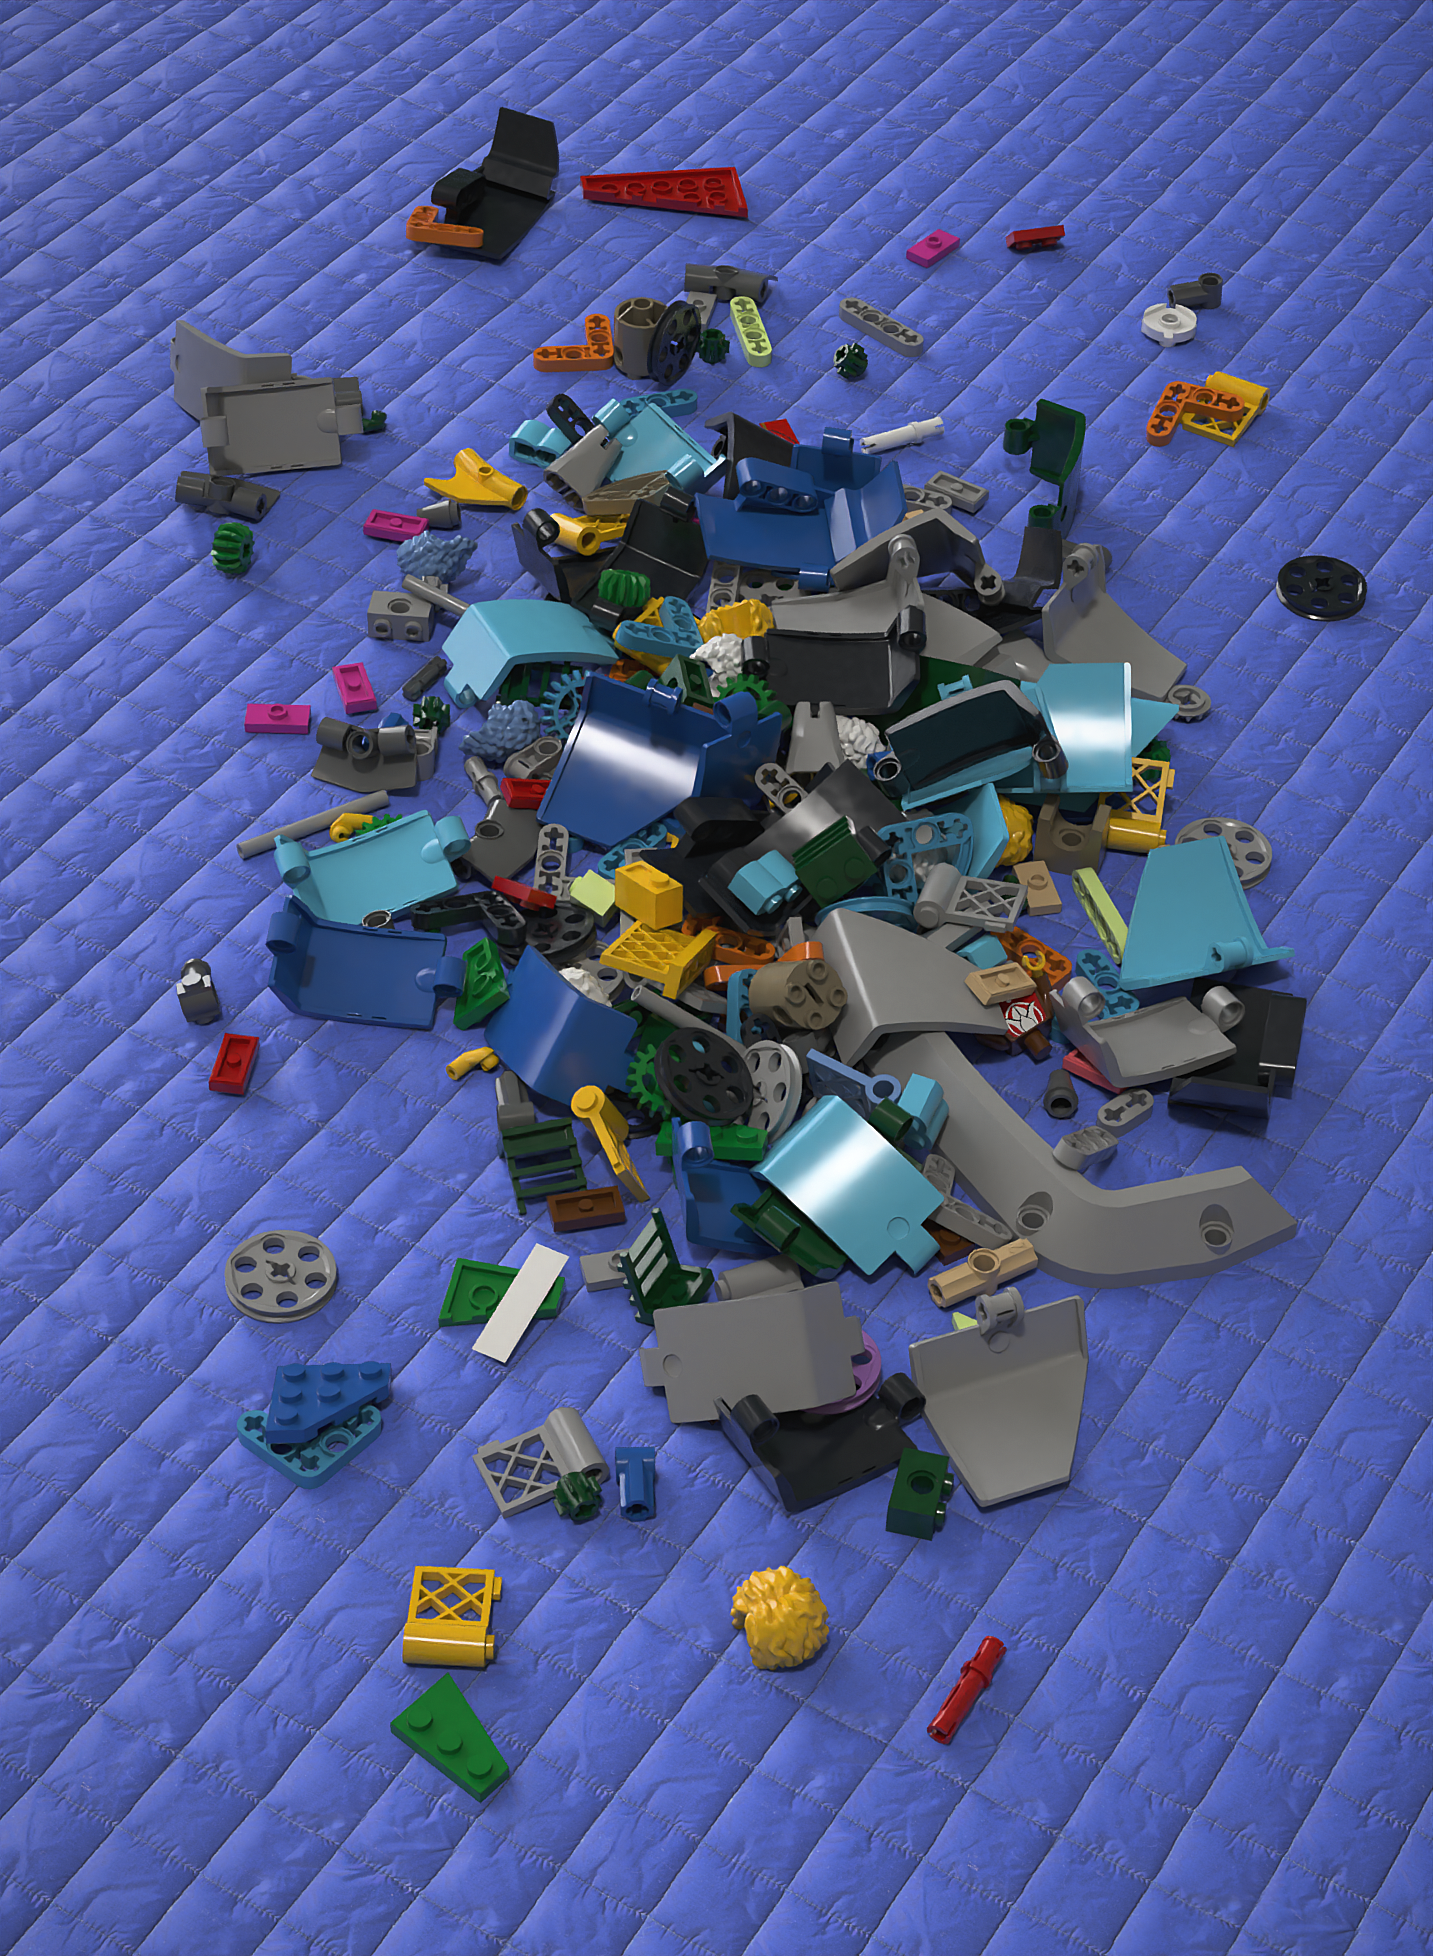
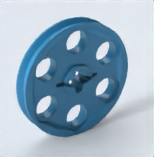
[815,896,918,932]

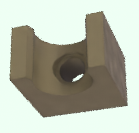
[1033,793,1112,876]

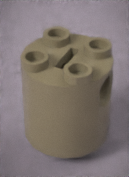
[614,297,668,380]
[748,959,848,1031]

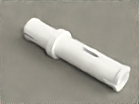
[860,416,944,454]

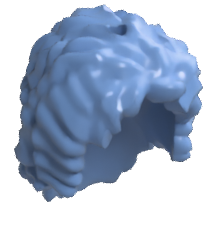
[396,530,478,584]
[458,700,540,763]

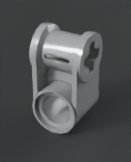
[413,727,438,781]
[503,736,563,780]

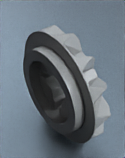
[1163,685,1211,722]

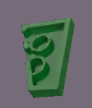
[453,937,510,1031]
[655,1111,768,1161]
[438,1258,566,1327]
[390,1672,509,1803]

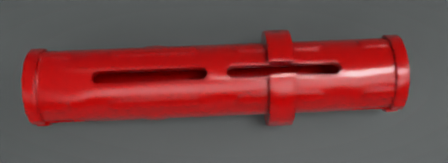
[927,1636,1007,1744]

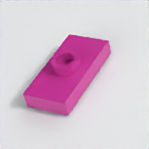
[906,229,960,268]
[363,509,429,542]
[332,662,377,714]
[244,704,311,734]

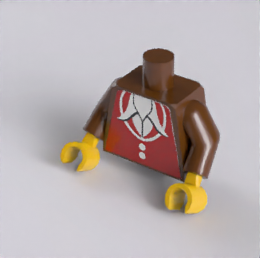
[972,950,1055,1060]

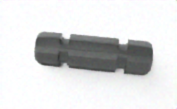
[402,656,447,701]

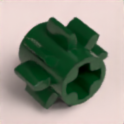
[696,329,730,364]
[833,342,868,379]
[412,696,451,734]
[553,1472,602,1521]

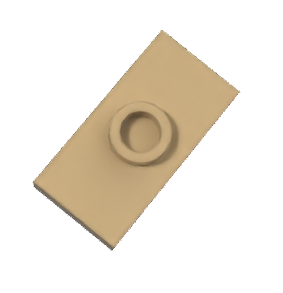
[1012,860,1062,916]
[964,962,1037,1006]

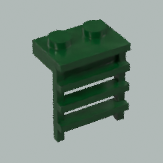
[495,661,583,710]
[791,815,878,909]
[496,1117,587,1216]
[616,1207,715,1325]

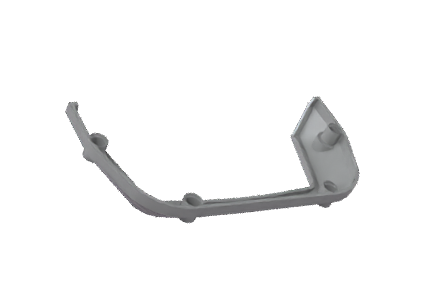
[861,901,1298,1289]

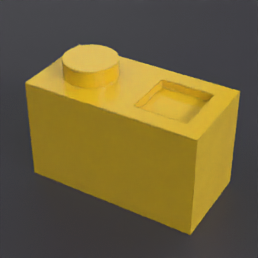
[615,860,683,931]

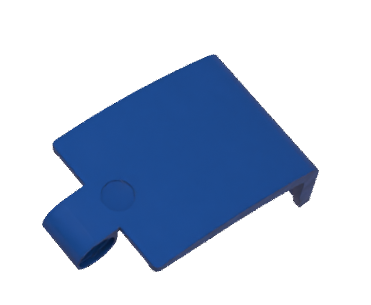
[771,427,882,593]
[657,691,782,839]
[265,895,468,1029]
[484,945,638,1106]
[672,1117,783,1255]

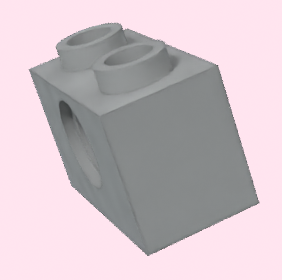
[367,590,434,642]

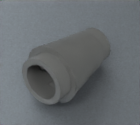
[417,499,461,529]
[1043,1069,1078,1118]

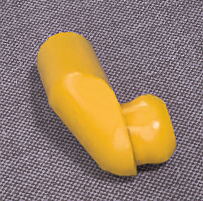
[329,813,373,843]
[446,1046,499,1080]

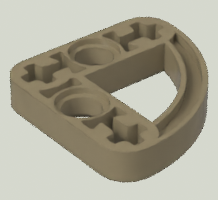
[582,469,673,515]

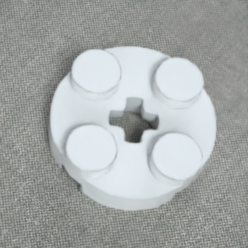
[1141,303,1197,347]

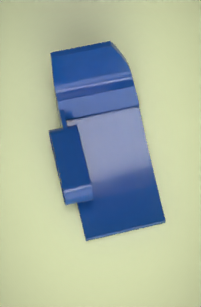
[694,457,908,573]

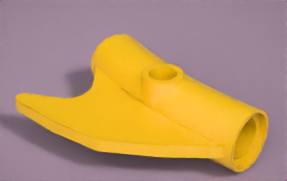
[424,448,528,511]

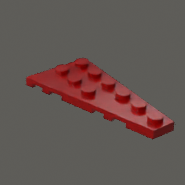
[580,167,748,217]

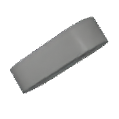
[1096,1088,1154,1138]

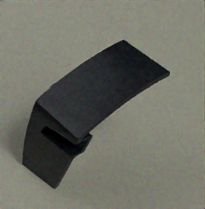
[430,107,559,260]
[920,526,1063,635]
[698,758,909,936]
[639,762,836,918]
[1167,977,1307,1119]

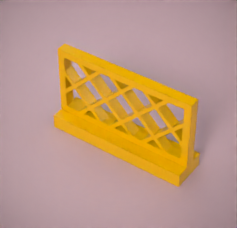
[599,920,717,999]

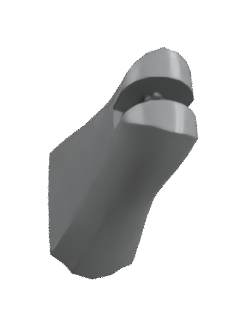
[543,424,622,511]
[996,628,1055,683]
[785,702,845,789]

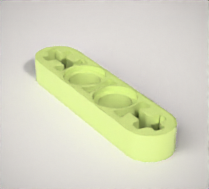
[730,296,772,367]
[1072,867,1128,964]

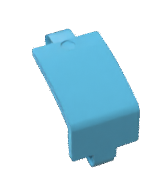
[591,398,727,496]
[442,599,622,708]
[274,810,471,926]
[749,1095,944,1275]

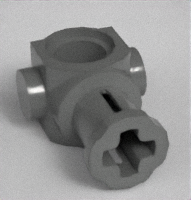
[176,958,220,1024]

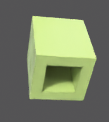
[569,869,619,928]

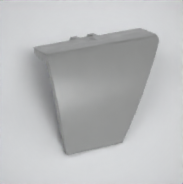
[808,908,1009,1068]

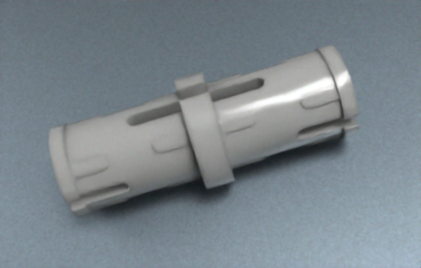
[464,756,505,807]

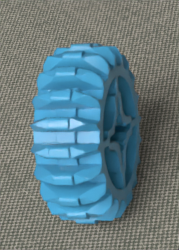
[540,670,603,751]

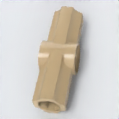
[928,1238,1038,1308]

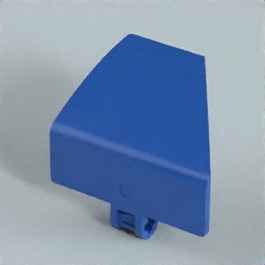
[536,671,729,849]

